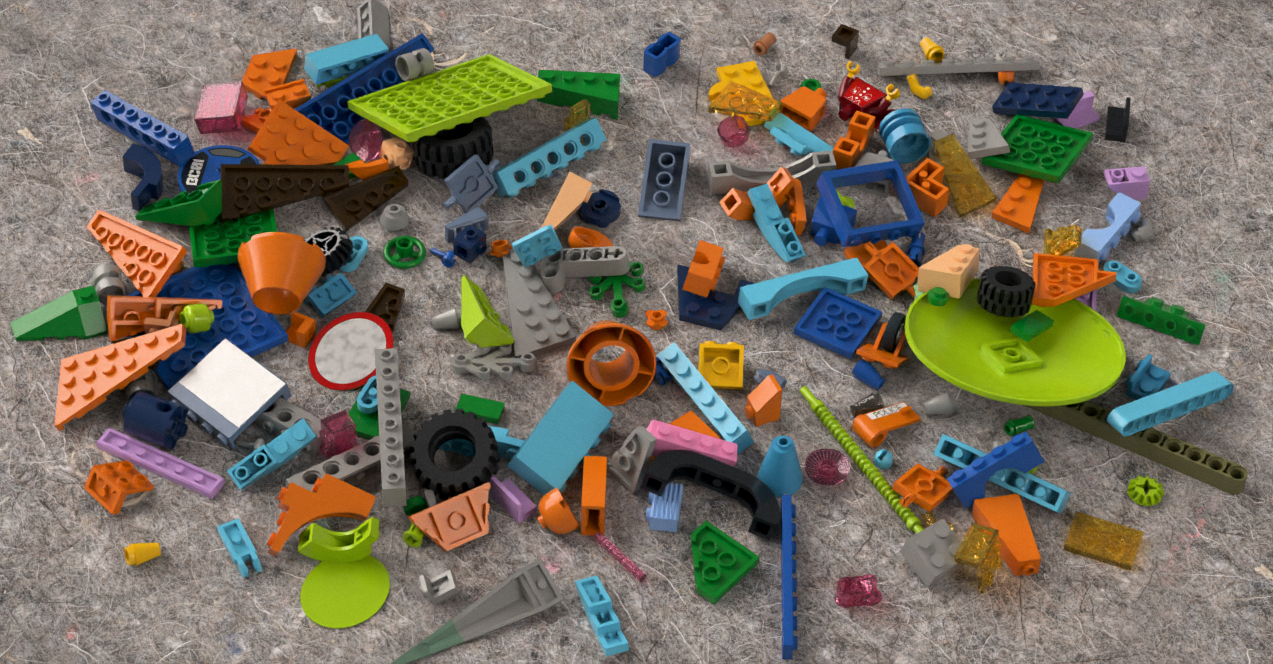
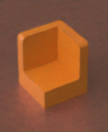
[286,311,316,349]

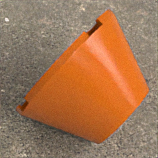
[238,232,326,315]
[566,320,656,406]

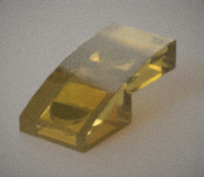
[564,99,591,132]

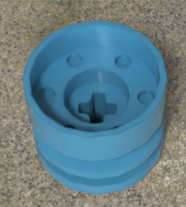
[879,108,931,164]

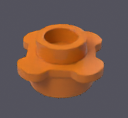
[489,240,512,257]
[646,310,668,330]

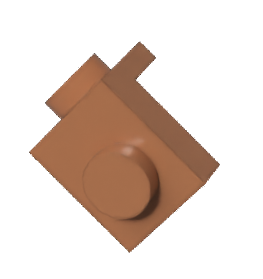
[144,311,179,334]

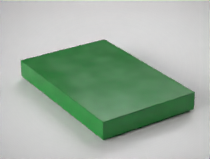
[341,389,410,440]

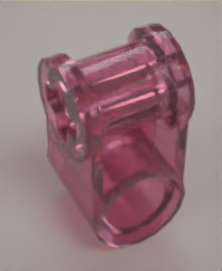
[835,574,882,608]

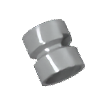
[395,48,434,81]
[92,264,126,305]

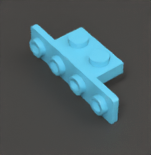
[764,109,834,157]

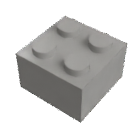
[900,518,971,588]

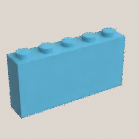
[507,381,614,495]

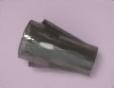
[850,393,885,418]

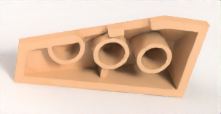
[541,172,592,231]

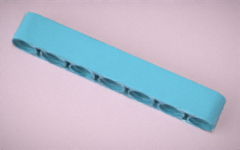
[1107,371,1234,437]

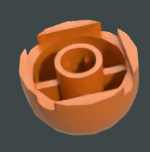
[537,487,580,535]

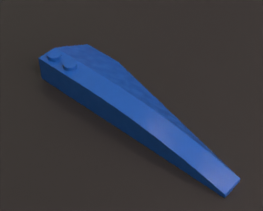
[295,33,434,145]

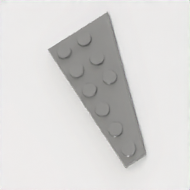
[503,252,576,358]

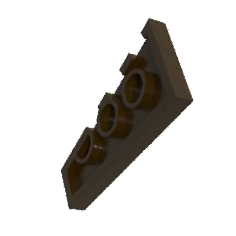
[324,166,409,232]
[365,282,405,335]

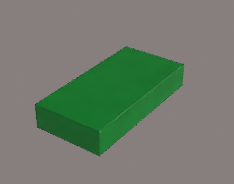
[1010,310,1054,342]
[455,393,505,424]

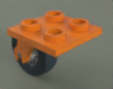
[856,312,910,369]

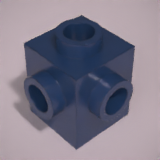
[453,225,487,264]

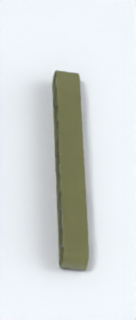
[1024,400,1248,495]

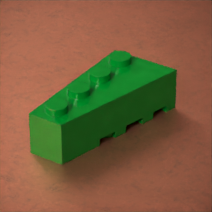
[537,70,620,120]

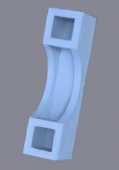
[1074,192,1141,264]

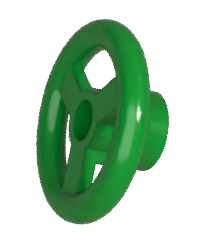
[383,236,426,269]

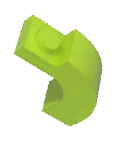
[298,516,380,563]

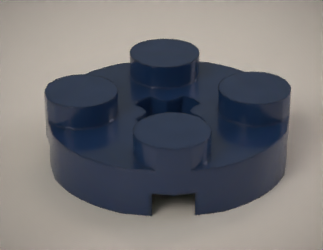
[579,189,621,228]

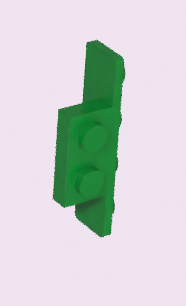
[1117,296,1206,345]

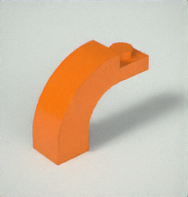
[719,167,796,221]

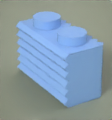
[645,482,683,533]

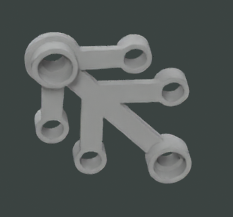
[450,344,537,380]

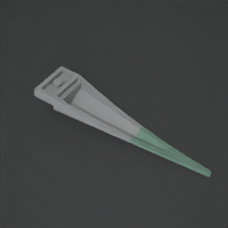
[391,558,564,664]

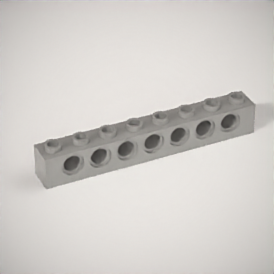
[375,348,407,507]

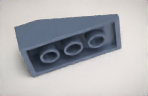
[638,139,691,221]

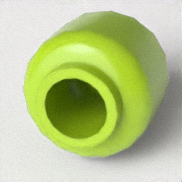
[179,303,214,334]

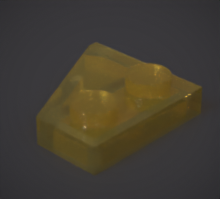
[1043,225,1082,256]

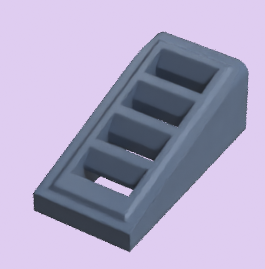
[445,206,489,243]

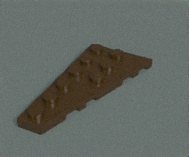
[220,164,349,223]

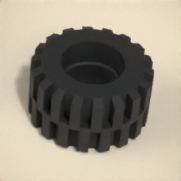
[977,266,1036,318]

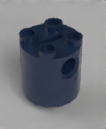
[122,392,188,450]

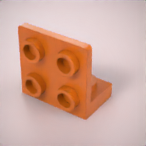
[84,460,154,515]

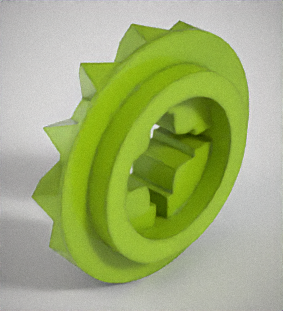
[1127,475,1164,506]

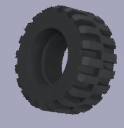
[412,117,494,178]
[409,409,500,500]

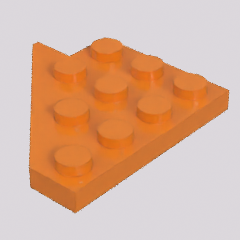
[247,99,349,165]
[1032,253,1117,307]

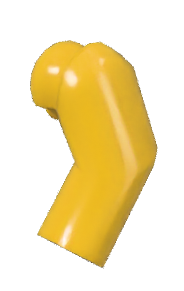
[906,73,933,99]

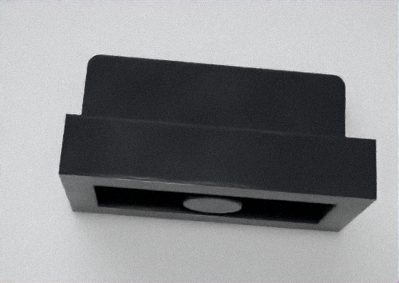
[1105,97,1131,143]

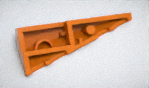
[107,295,222,341]

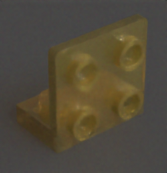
[954,523,1002,593]

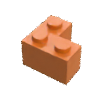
[906,158,949,218]

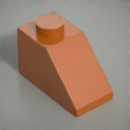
[744,374,782,427]

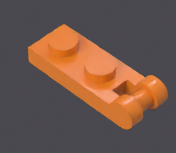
[785,178,807,236]

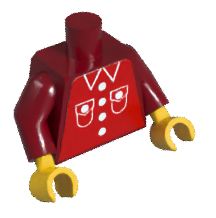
[838,61,900,121]

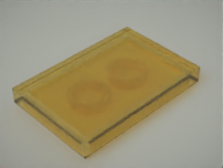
[1063,512,1144,571]

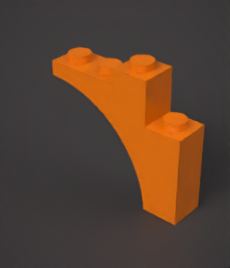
[266,473,376,557]

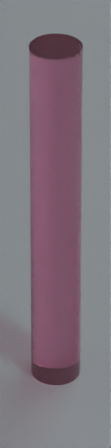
[594,532,647,582]

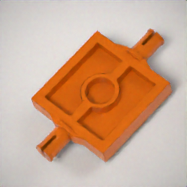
[863,242,919,300]
[892,463,954,512]

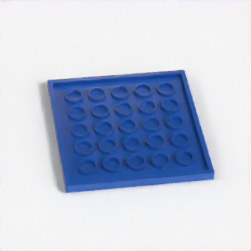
[126,263,289,391]

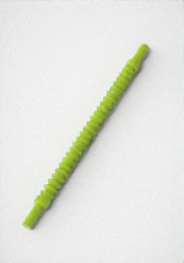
[800,386,924,534]

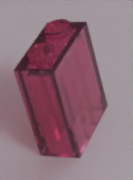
[194,82,248,134]

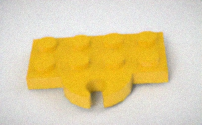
[708,61,779,128]

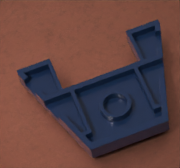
[677,264,755,330]

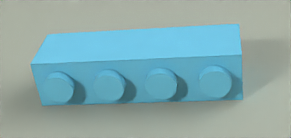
[304,34,389,85]

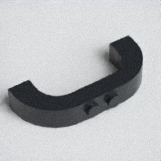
[640,450,780,540]

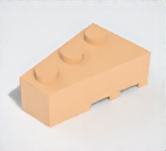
[917,244,980,298]

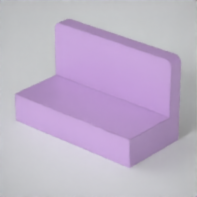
[1054,90,1100,128]
[490,476,537,523]

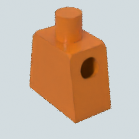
[779,87,827,132]

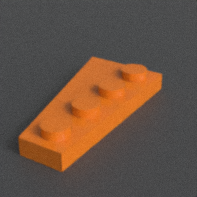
[991,174,1045,234]

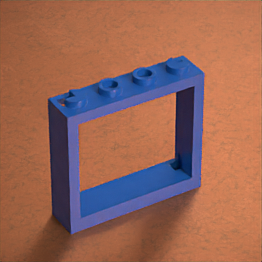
[816,160,925,247]

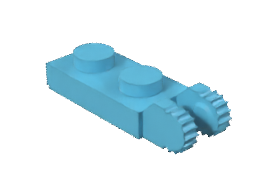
[217,519,262,578]

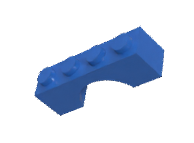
[947,432,1045,509]

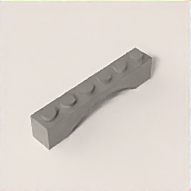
[707,150,836,195]

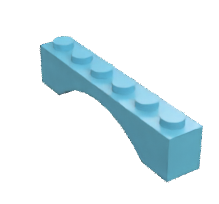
[738,258,868,320]
[657,342,754,455]

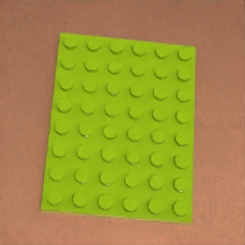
[347,54,553,142]

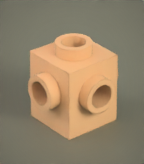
[379,137,414,170]

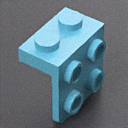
[512,225,563,268]

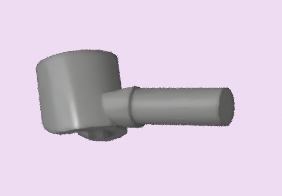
[768,63,788,88]
[236,439,265,452]

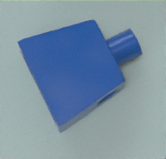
[810,197,857,246]

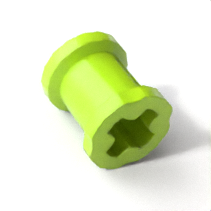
[402,521,424,548]

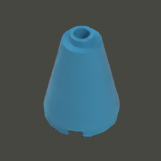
[757,436,803,497]

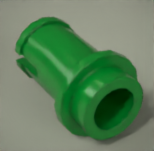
[1004,415,1035,437]

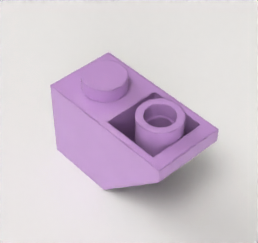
[1104,166,1150,200]

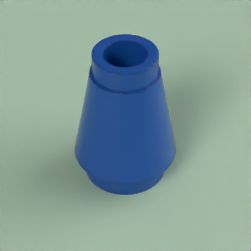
[852,359,885,391]

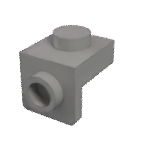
[419,570,459,604]

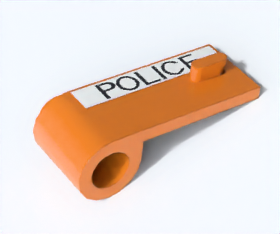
[852,402,921,448]

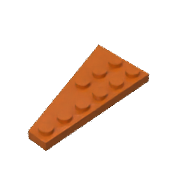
[87,210,187,297]

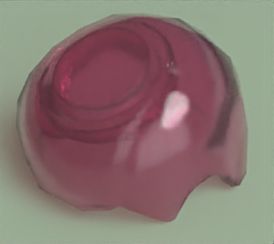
[717,116,750,148]

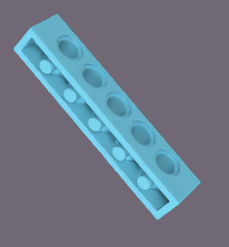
[493,118,607,198]
[933,434,1071,513]

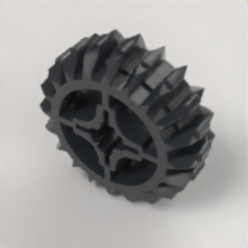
[303,227,354,277]

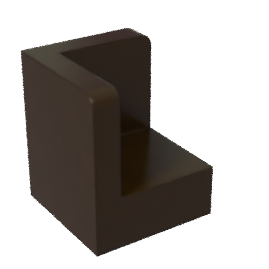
[832,24,859,59]

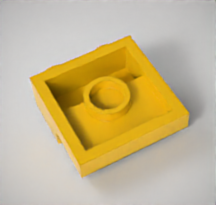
[698,341,744,390]

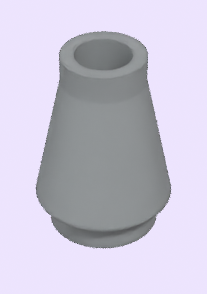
[431,307,461,329]
[923,393,957,415]

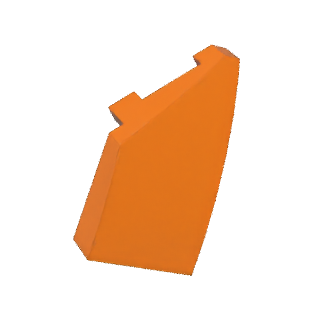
[345,158,389,180]

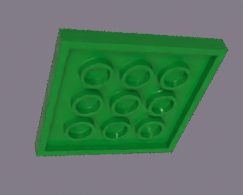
[982,114,1093,183]
[189,209,277,268]

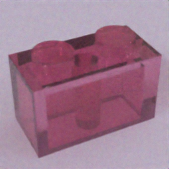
[319,410,357,459]

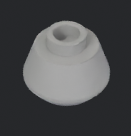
[380,204,409,231]

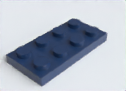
[992,82,1084,119]

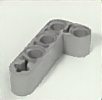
[541,246,630,293]

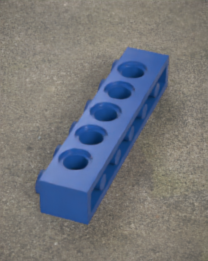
[90,90,195,167]

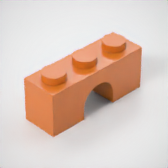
[833,111,876,169]
[682,240,726,298]

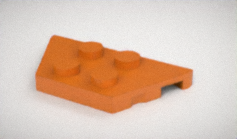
[241,49,297,100]
[408,482,491,552]

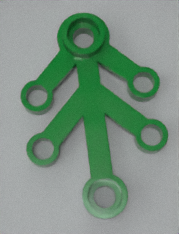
[588,261,646,318]

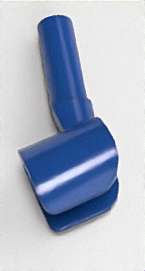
[430,248,456,268]

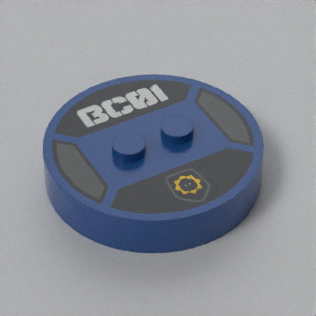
[178,145,260,194]

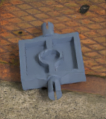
[443,154,501,213]

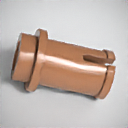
[753,32,777,55]

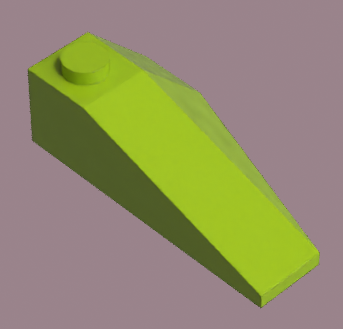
[461,275,515,348]

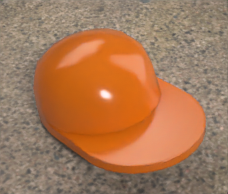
[568,226,613,248]

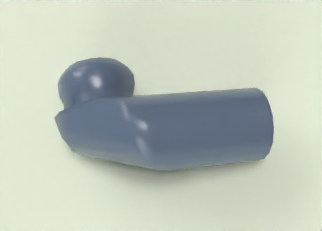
[752,369,787,389]

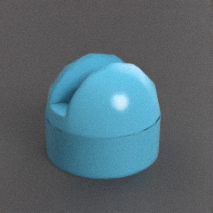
[874,449,893,469]

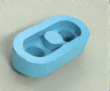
[340,236,368,272]
[1103,261,1142,293]
[357,376,378,414]

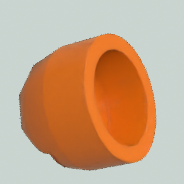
[998,71,1014,85]

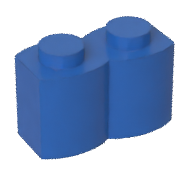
[643,32,681,77]

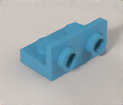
[304,273,357,318]
[1125,354,1171,400]

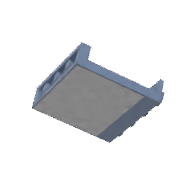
[168,338,292,450]

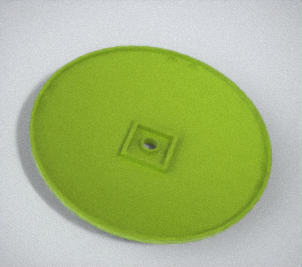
[904,278,1126,406]

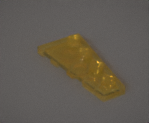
[934,133,996,218]

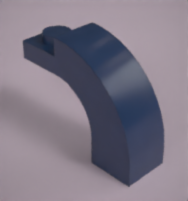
[122,143,164,211]

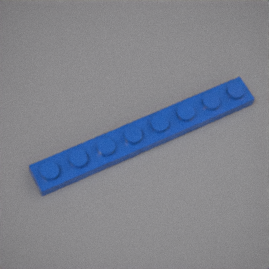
[781,495,798,660]

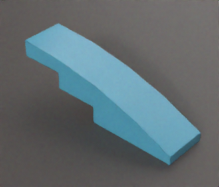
[575,575,629,657]

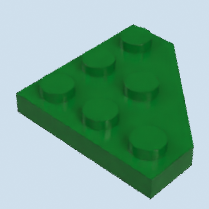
[691,521,760,605]

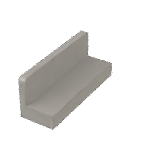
[357,0,390,49]

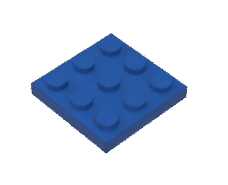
[793,287,882,359]

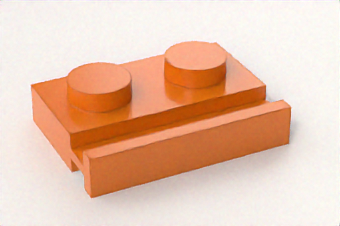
[264,79,311,110]

